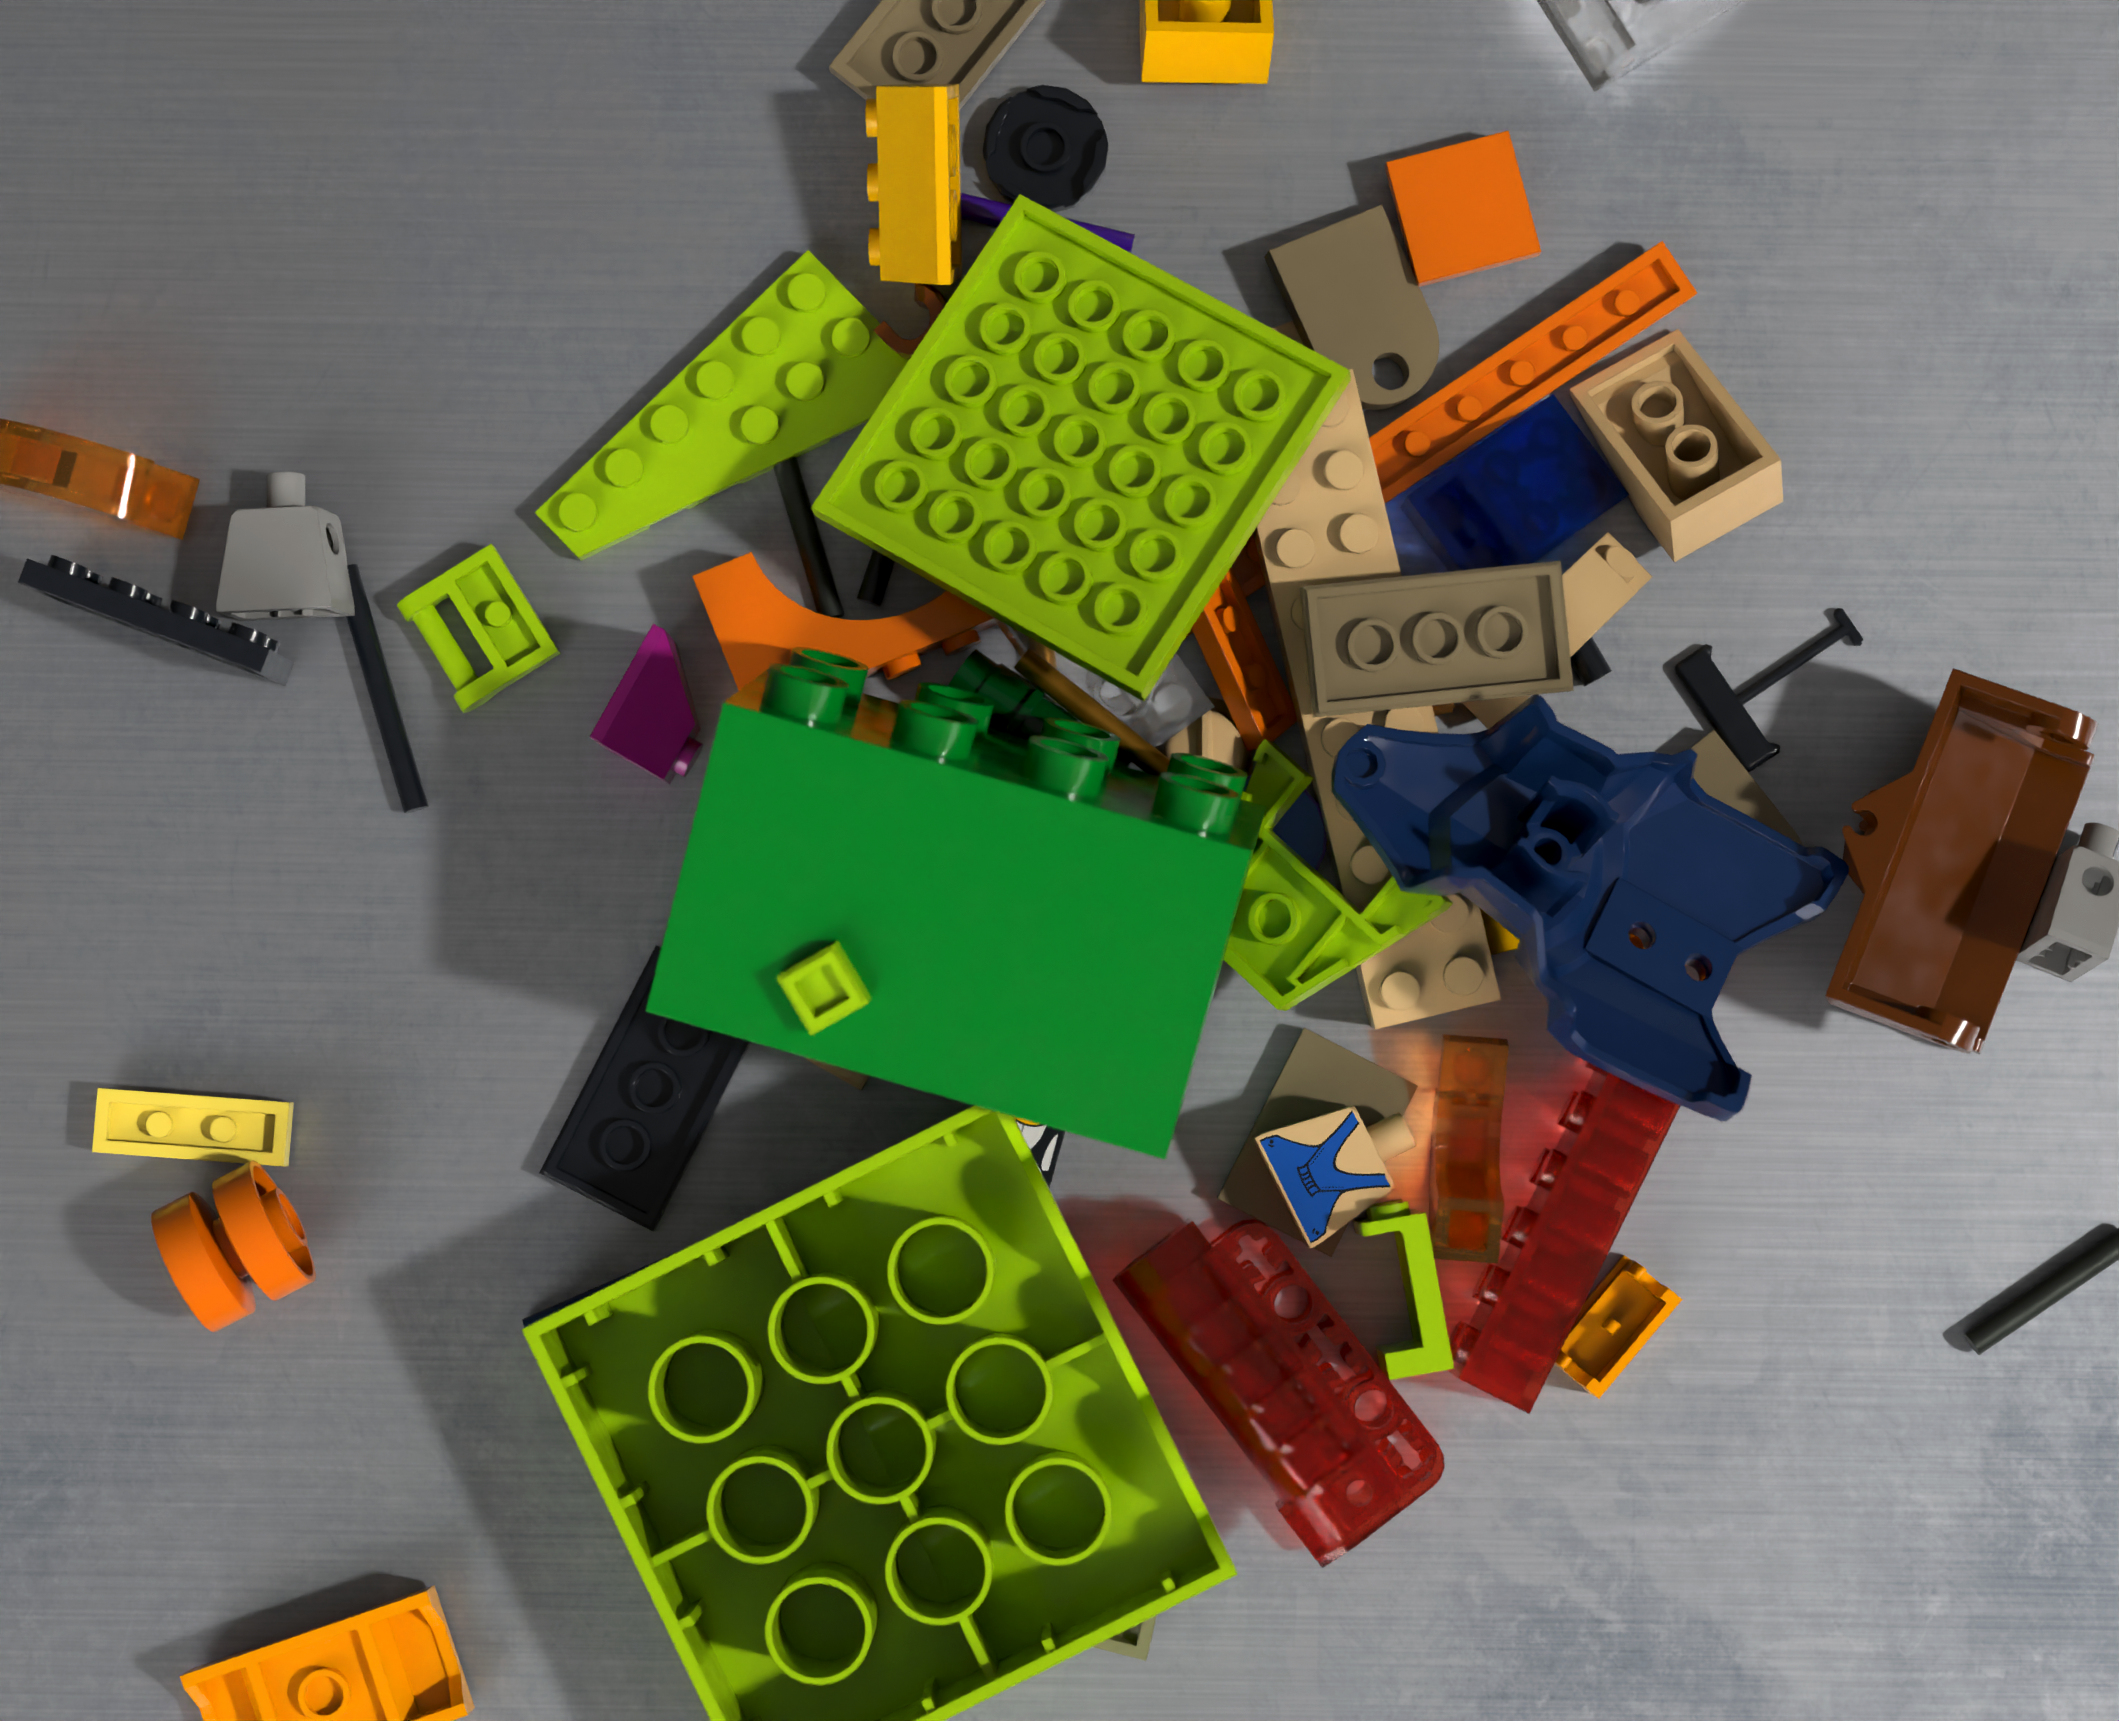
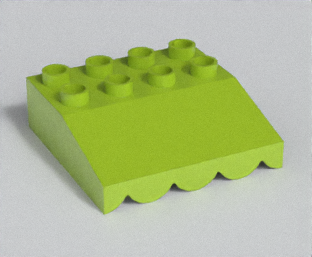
[522,1106,1238,1721]

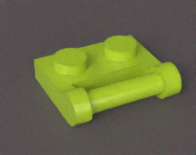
[397,543,561,713]

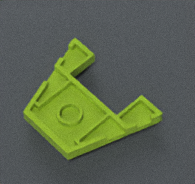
[1224,739,1453,1011]

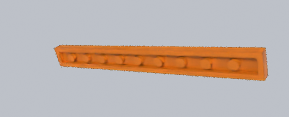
[1185,241,1698,639]

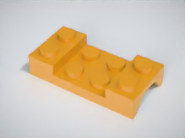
[180,1585,475,1721]

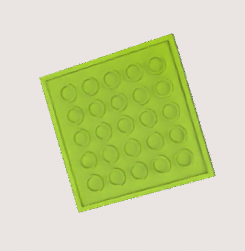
[811,194,1351,702]

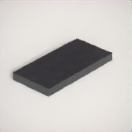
[539,945,751,1231]

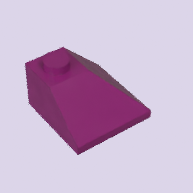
[589,623,703,784]

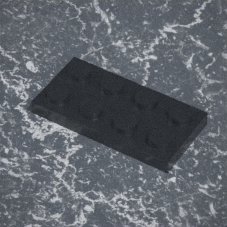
[18,554,294,686]

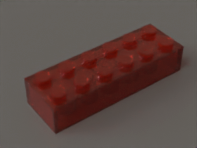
[1447,1061,1681,1414]

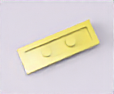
[92,1088,294,1167]

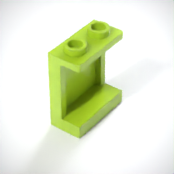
[1353,1199,1454,1380]

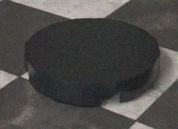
[983,85,1109,212]

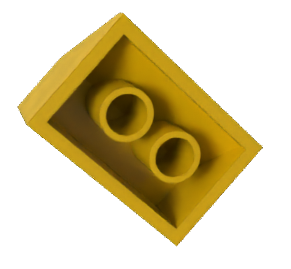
[865,84,962,285]

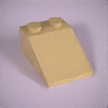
[1569,329,1783,562]

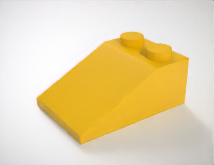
[1139,0,1274,84]

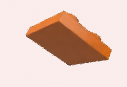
[1385,130,1541,287]

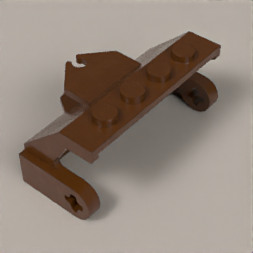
[1825,668,2098,1055]

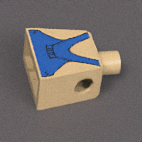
[1252,1106,1416,1249]

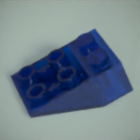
[1400,394,1630,572]

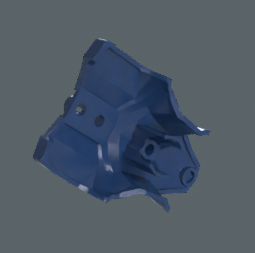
[1331,694,1849,1122]

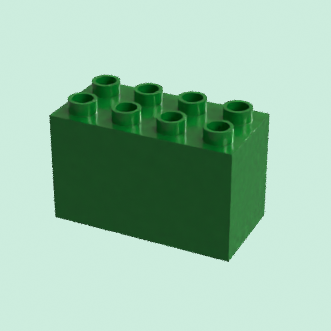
[646,647,1267,1160]

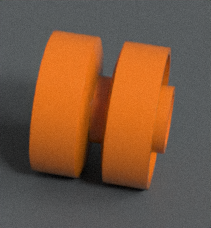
[151,1160,316,1332]

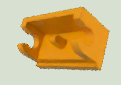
[1541,1255,1682,1399]

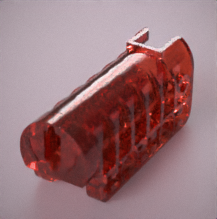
[1112,1217,1445,1568]

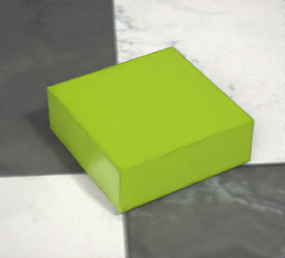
[776,940,872,1035]

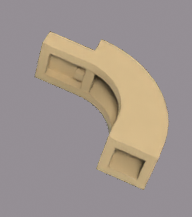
[1462,532,1652,729]

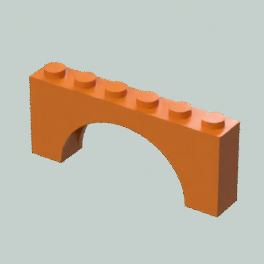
[692,552,1015,690]

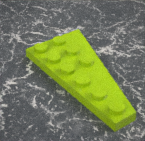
[534,250,909,561]

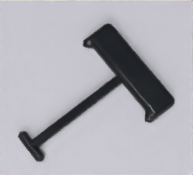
[1675,608,1864,772]

